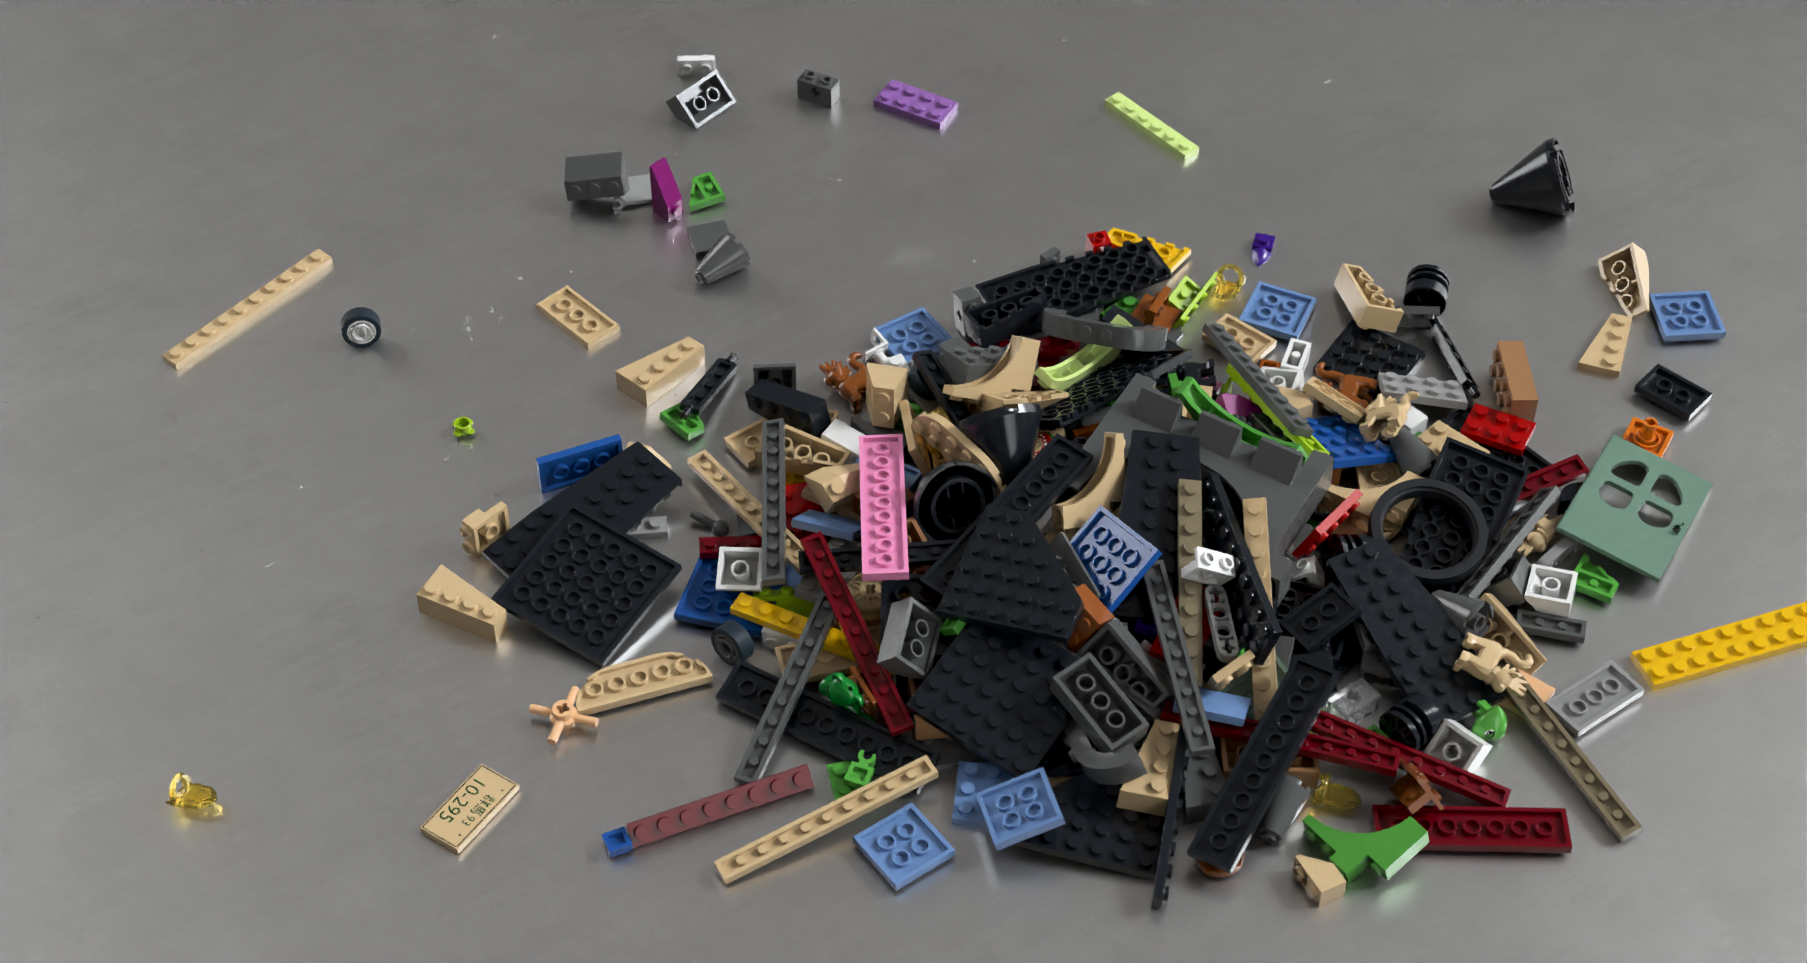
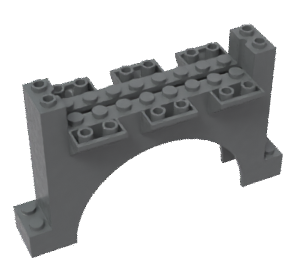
[1053,373,1334,607]

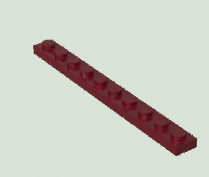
[800,531,914,737]
[1161,700,1401,778]
[1311,710,1511,807]

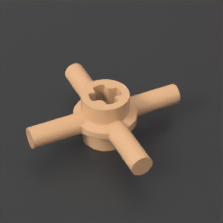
[529,686,599,745]

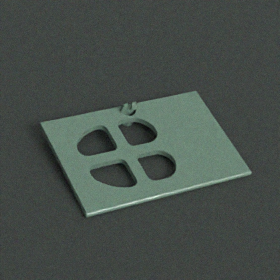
[1555,434,1713,583]

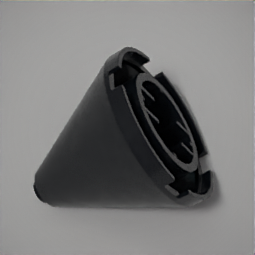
[1489,138,1575,216]
[955,403,1042,487]
[913,460,998,541]

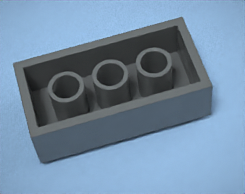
[942,345,1038,386]
[1050,652,1150,753]

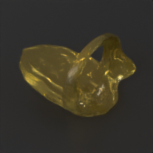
[1214,264,1247,302]
[165,772,217,809]
[1310,773,1362,812]

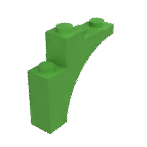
[1302,814,1429,884]

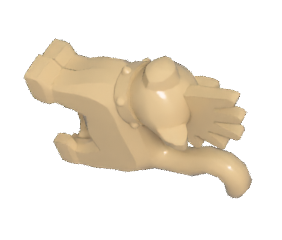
[1359,391,1420,442]
[1500,509,1563,557]
[1453,632,1534,698]

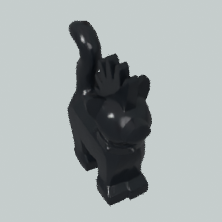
[1156,358,1217,401]

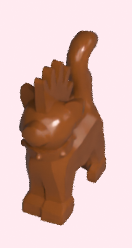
[819,352,866,413]
[1302,362,1378,419]

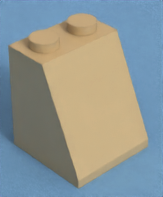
[866,363,908,429]

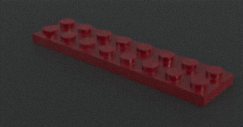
[1371,804,1572,853]

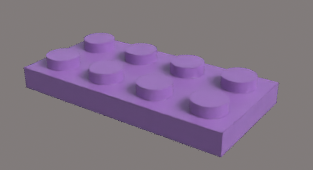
[873,79,958,129]

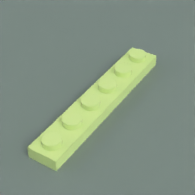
[1105,92,1199,161]

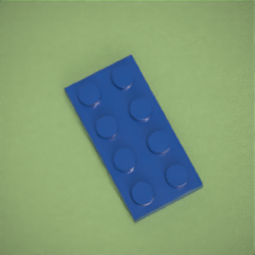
[536,434,623,494]

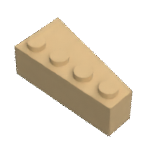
[1334,263,1404,333]
[615,337,705,408]
[754,424,853,476]
[416,564,509,643]
[1116,719,1179,817]

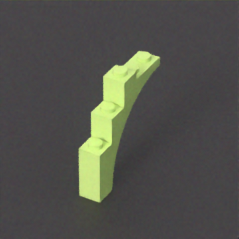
[1034,314,1134,391]

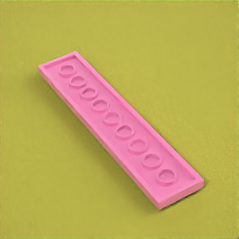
[859,434,909,581]

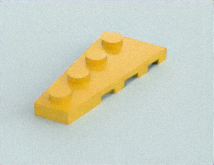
[1107,228,1191,274]

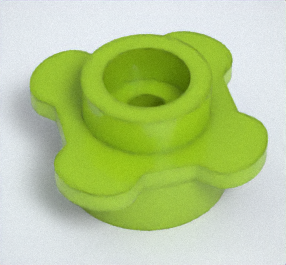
[452,417,475,437]

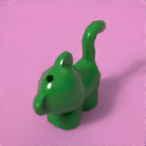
[819,672,877,723]

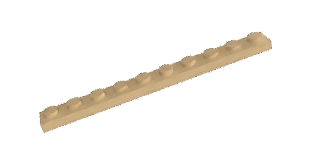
[162,249,333,370]
[687,449,805,577]
[1243,497,1278,721]
[714,755,938,885]

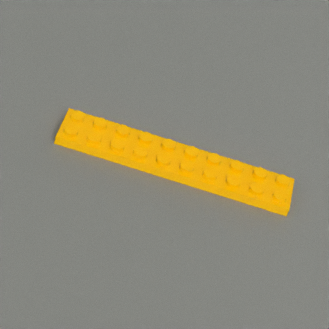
[1630,601,1807,691]

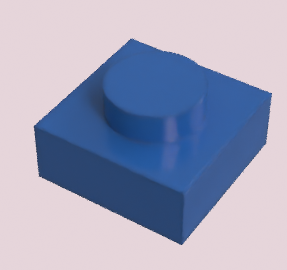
[601,826,633,858]

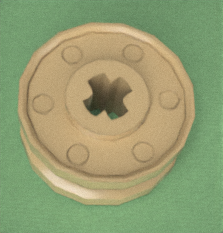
[847,573,882,621]

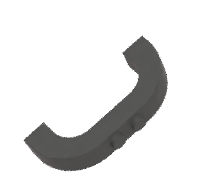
[1041,307,1168,351]
[1062,718,1148,785]

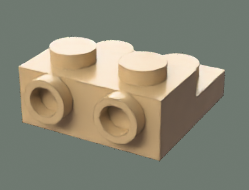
[459,501,510,559]

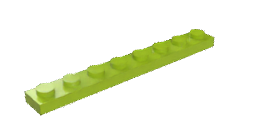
[1225,364,1330,457]

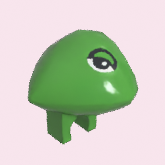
[1472,700,1508,742]

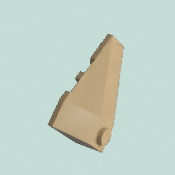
[1598,242,1649,319]
[982,390,1069,412]
[803,463,860,514]
[1479,593,1547,676]

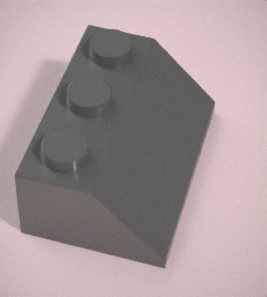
[666,69,737,129]
[564,151,630,201]
[877,597,943,680]

